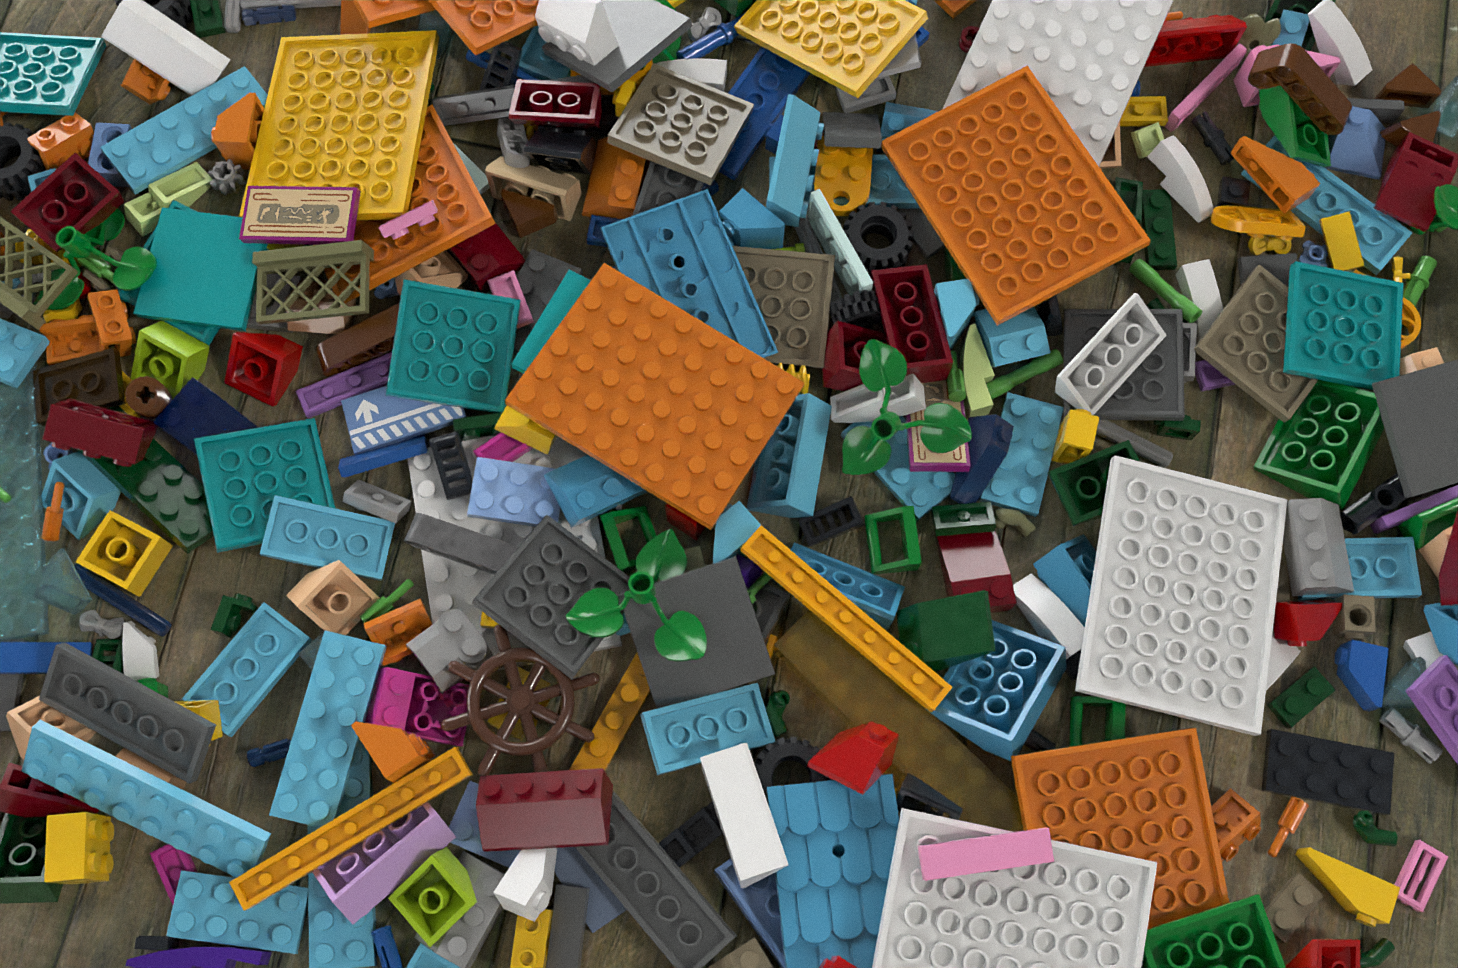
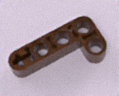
[1248,43,1352,135]
[316,303,400,377]

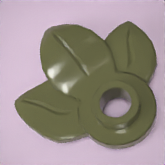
[1236,13,1281,58]

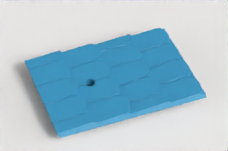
[600,189,778,358]
[766,774,899,968]

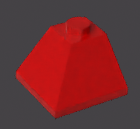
[224,332,303,407]
[807,721,899,795]
[1286,939,1360,968]

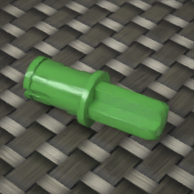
[1403,256,1437,306]

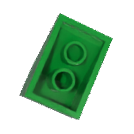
[1259,85,1331,167]

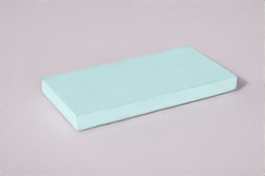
[807,189,873,295]

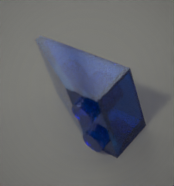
[154,377,259,457]

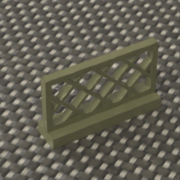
[0,217,78,330]
[252,240,374,325]

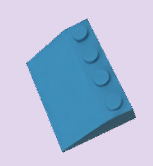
[926,620,1066,761]

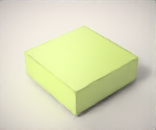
[1131,122,1164,159]

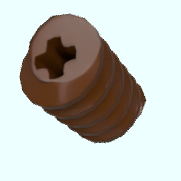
[125,376,172,419]

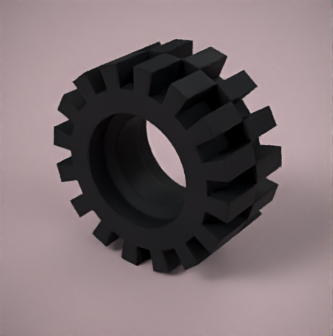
[829,290,882,329]

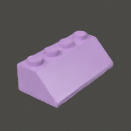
[312,802,456,924]

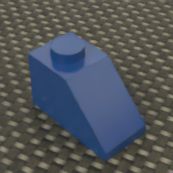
[1334,640,1389,712]

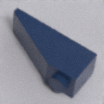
[950,414,1014,504]

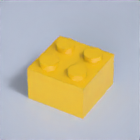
[76,510,173,597]
[44,812,114,884]

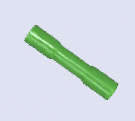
[1129,258,1202,323]
[986,349,1063,399]

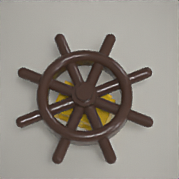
[441,624,600,776]

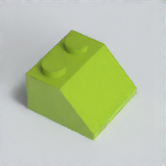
[131,320,210,405]
[388,847,477,947]

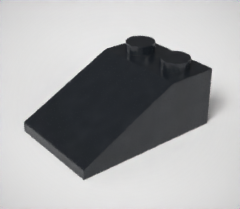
[523,126,596,175]

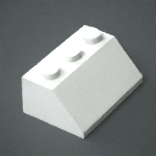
[535,0,619,66]

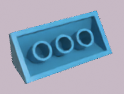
[777,542,905,630]

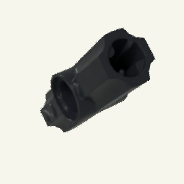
[1340,472,1408,535]

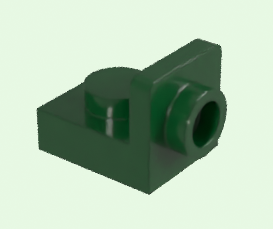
[1154,415,1201,441]
[210,593,259,638]

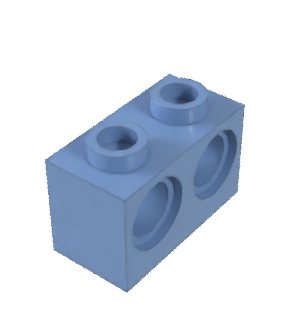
[88,123,132,187]

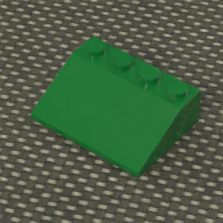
[1253,380,1385,510]
[1142,894,1286,968]

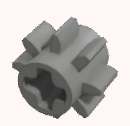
[208,159,246,196]

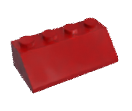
[1144,15,1247,67]

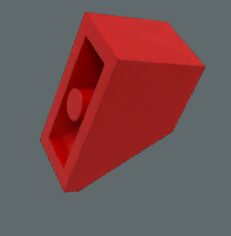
[1274,600,1342,647]

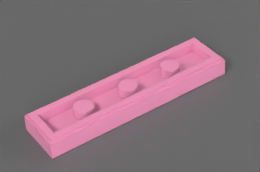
[1164,43,1247,132]
[918,827,1054,881]

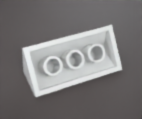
[101,0,230,96]
[1055,293,1167,415]
[700,743,789,888]

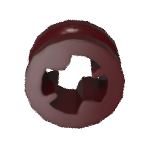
[958,26,979,53]

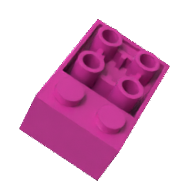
[365,667,469,747]

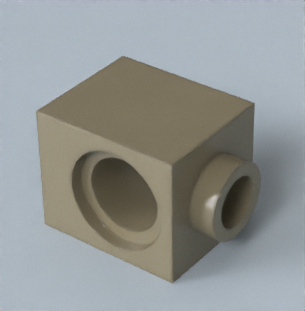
[1332,594,1376,641]

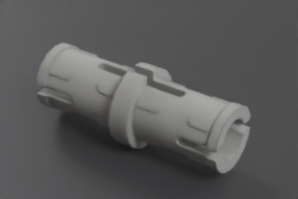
[1379,707,1443,764]

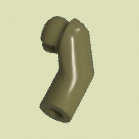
[994,508,1036,537]

